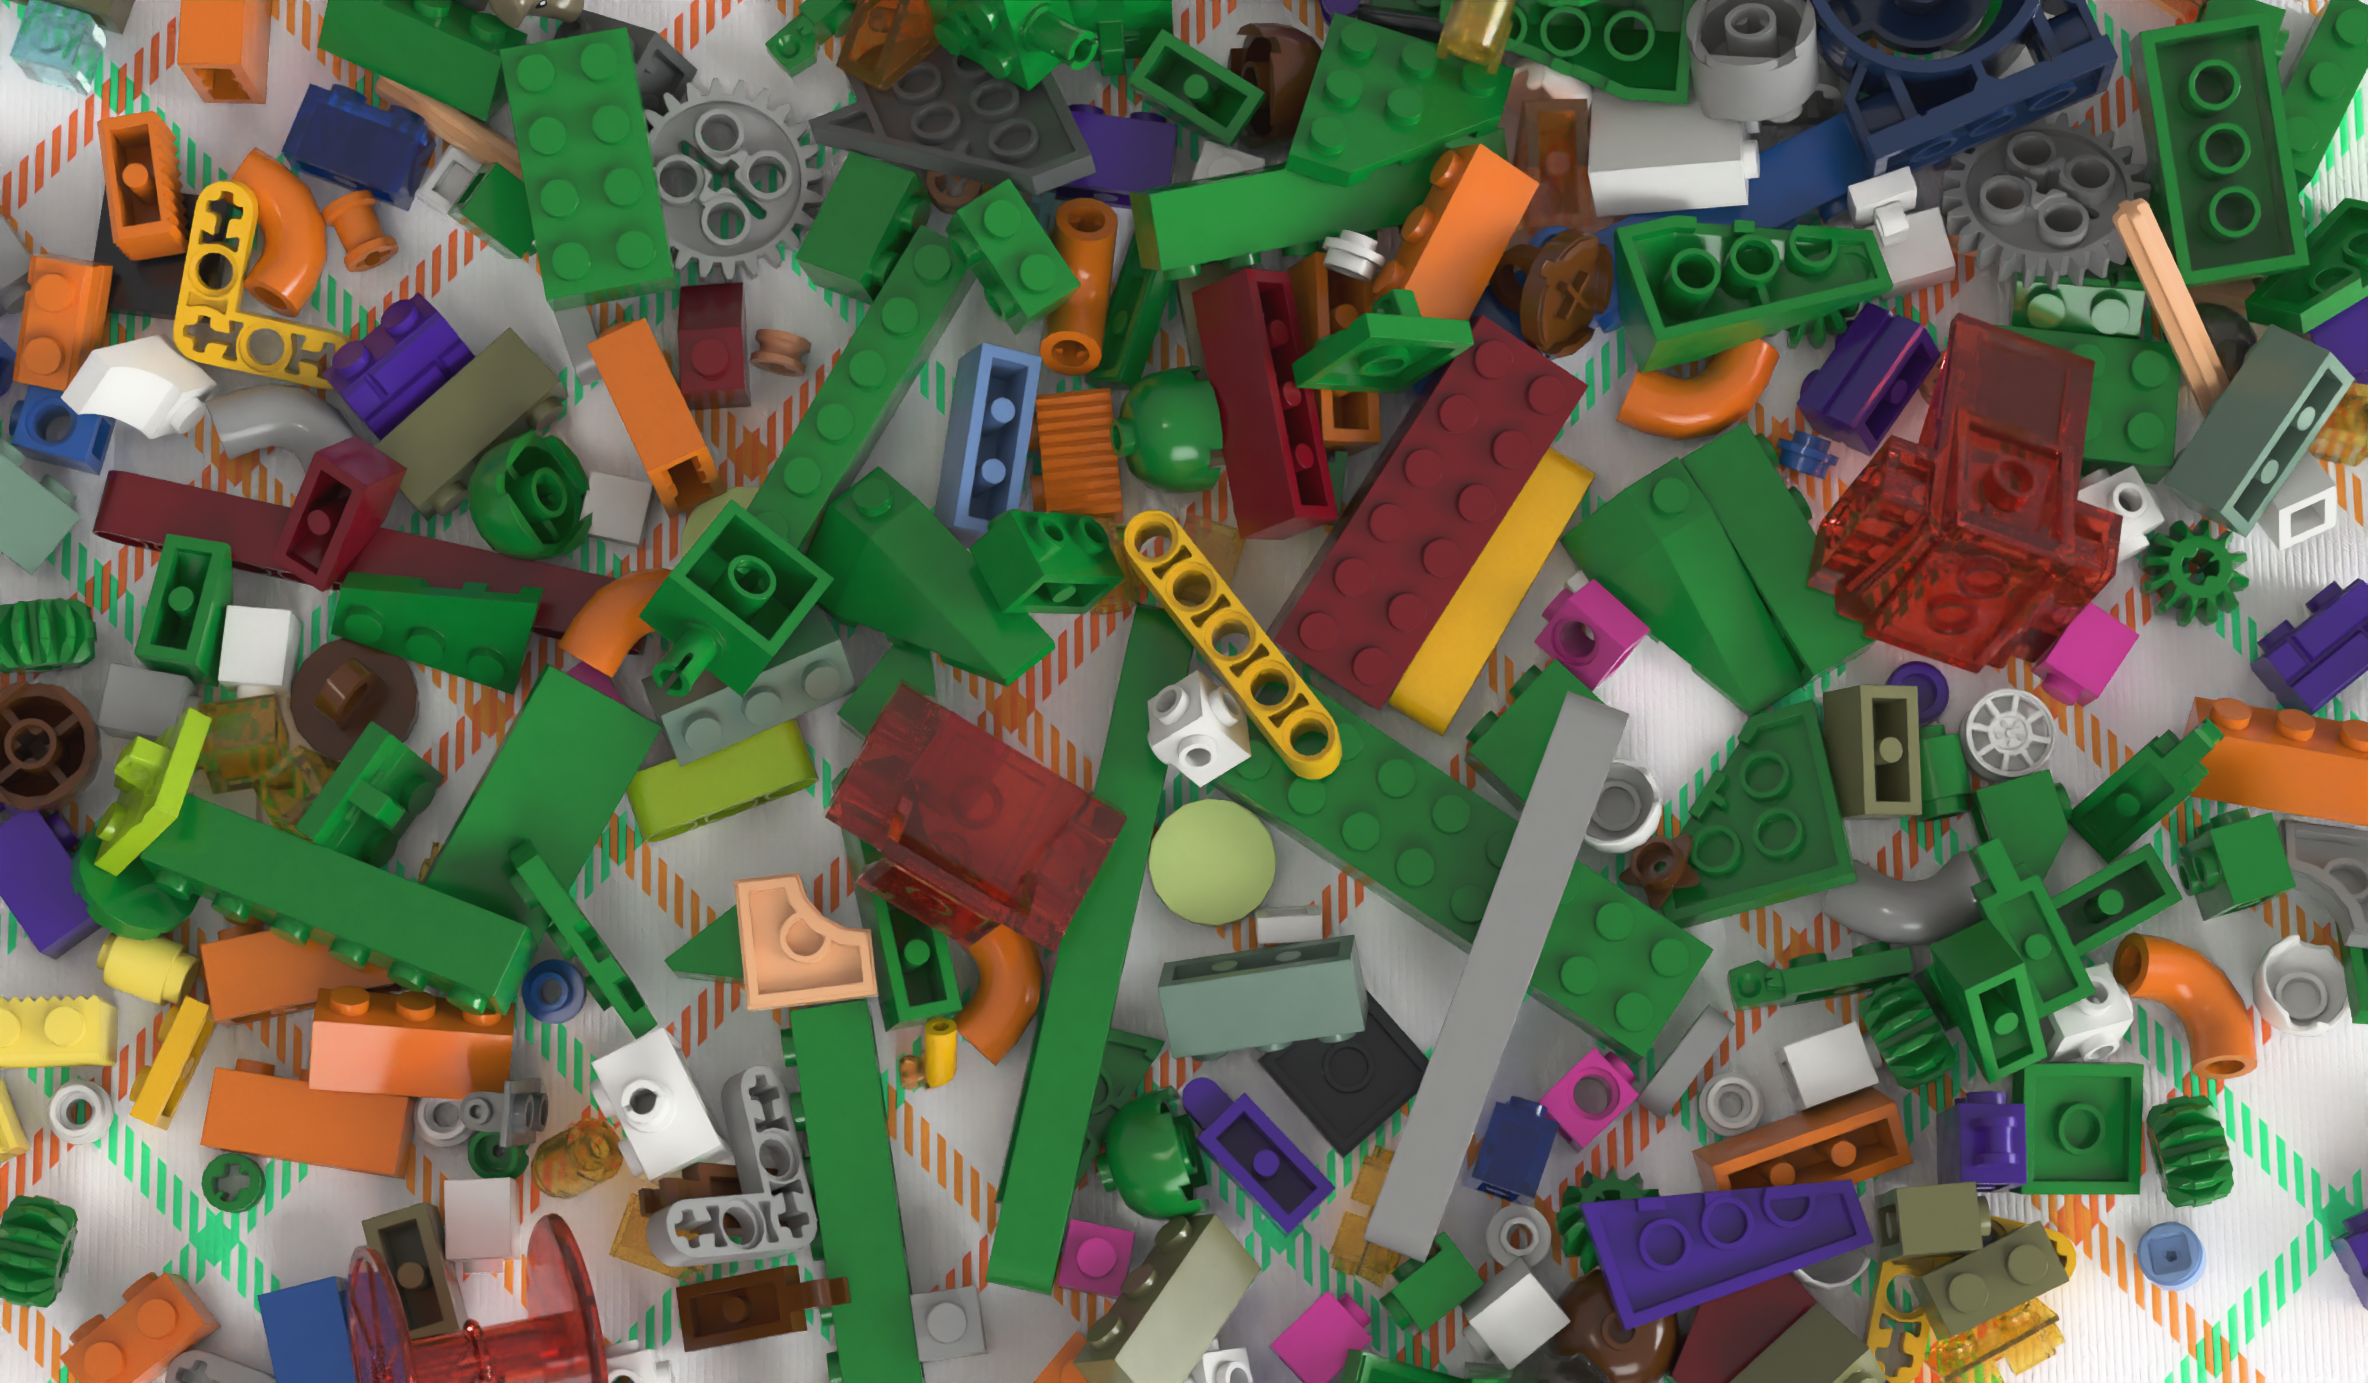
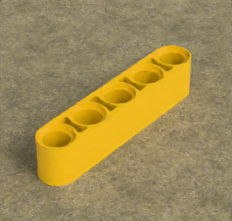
[1387,447,1597,737]
[1124,510,1342,780]

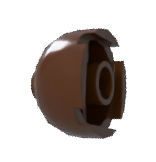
[1227,23,1322,150]
[0,681,102,812]
[1549,1269,1680,1383]

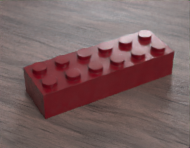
[1266,315,1589,711]

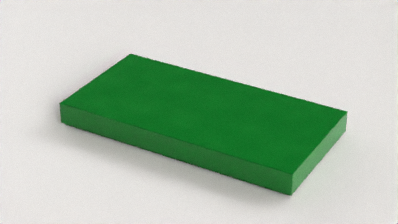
[421,663,662,945]

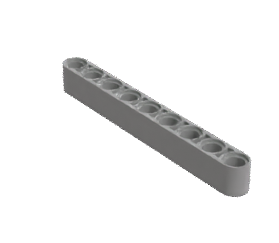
[1363,691,1629,1263]

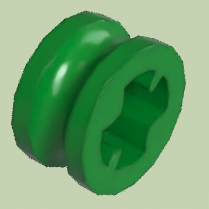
[201,1153,266,1214]

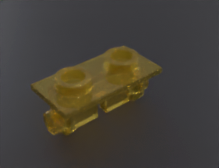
[1329,1145,1402,1288]
[1923,1297,2065,1383]

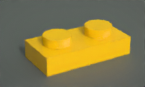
[129,996,218,1131]

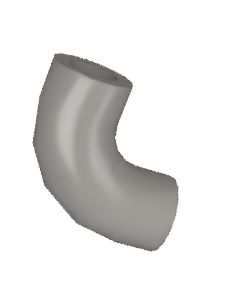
[205,383,357,475]
[1823,851,1982,946]

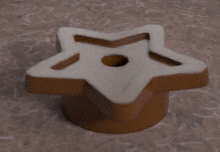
[1619,833,1700,909]

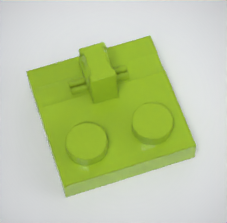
[93,707,212,877]

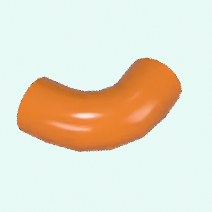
[222,147,327,318]
[1039,198,1118,376]
[1616,339,1780,441]
[557,568,672,678]
[945,885,1044,1066]
[2113,932,2257,1080]

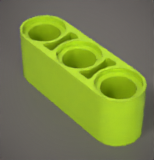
[626,719,819,843]

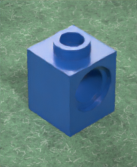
[9,385,117,476]

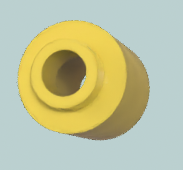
[97,932,201,1006]

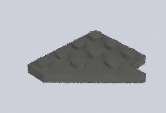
[808,28,1096,195]

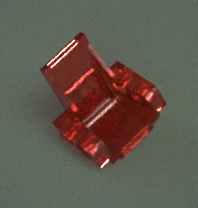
[1806,312,2123,674]
[822,677,1127,952]

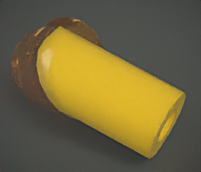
[898,1017,957,1092]

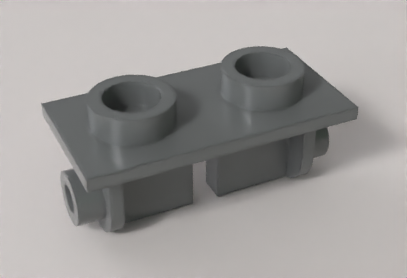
[459,1078,548,1148]

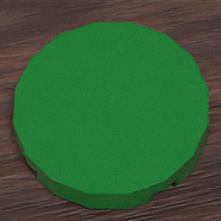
[71,826,200,941]

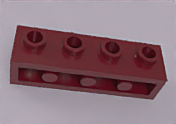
[1191,268,1339,540]

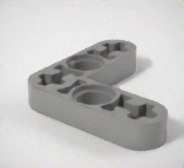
[646,1065,817,1267]

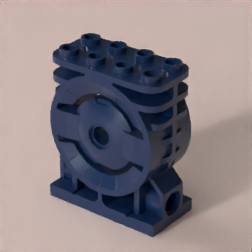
[1804,0,2118,180]

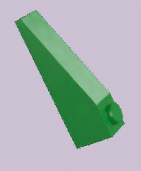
[1439,0,1696,104]
[1613,215,1894,374]
[1559,457,1805,717]
[806,466,1056,687]

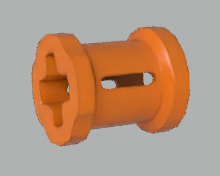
[321,190,399,272]

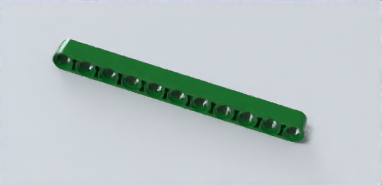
[986,603,1194,1296]

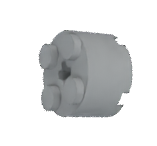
[1686,0,1820,123]

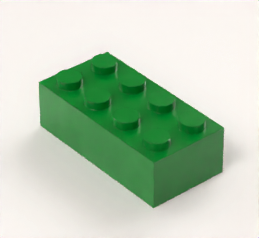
[2129,10,2310,289]
[499,27,678,312]

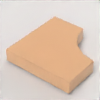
[734,873,879,1012]

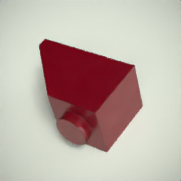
[677,282,751,411]
[271,435,407,592]

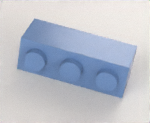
[934,342,1042,549]

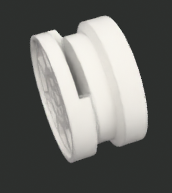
[1958,688,2056,784]

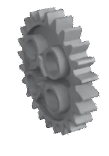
[645,78,824,283]
[1941,112,2151,290]

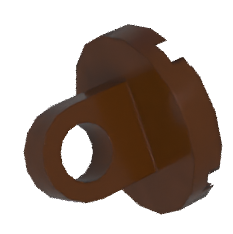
[1489,228,1614,358]
[290,638,420,763]

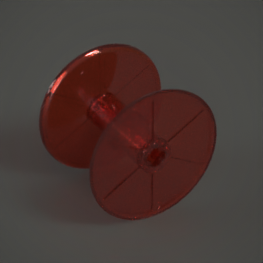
[347,1213,609,1383]

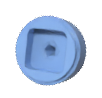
[2137,1222,2206,1291]

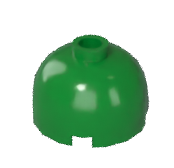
[1110,365,1223,494]
[468,431,592,561]
[1096,1085,1210,1222]

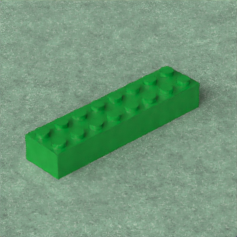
[1208,680,1714,1065]

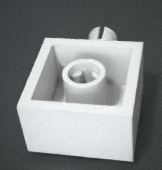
[589,1026,733,1187]

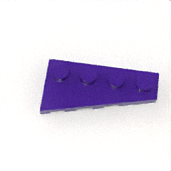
[1577,1179,1874,1330]

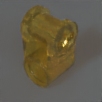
[1435,0,1516,76]

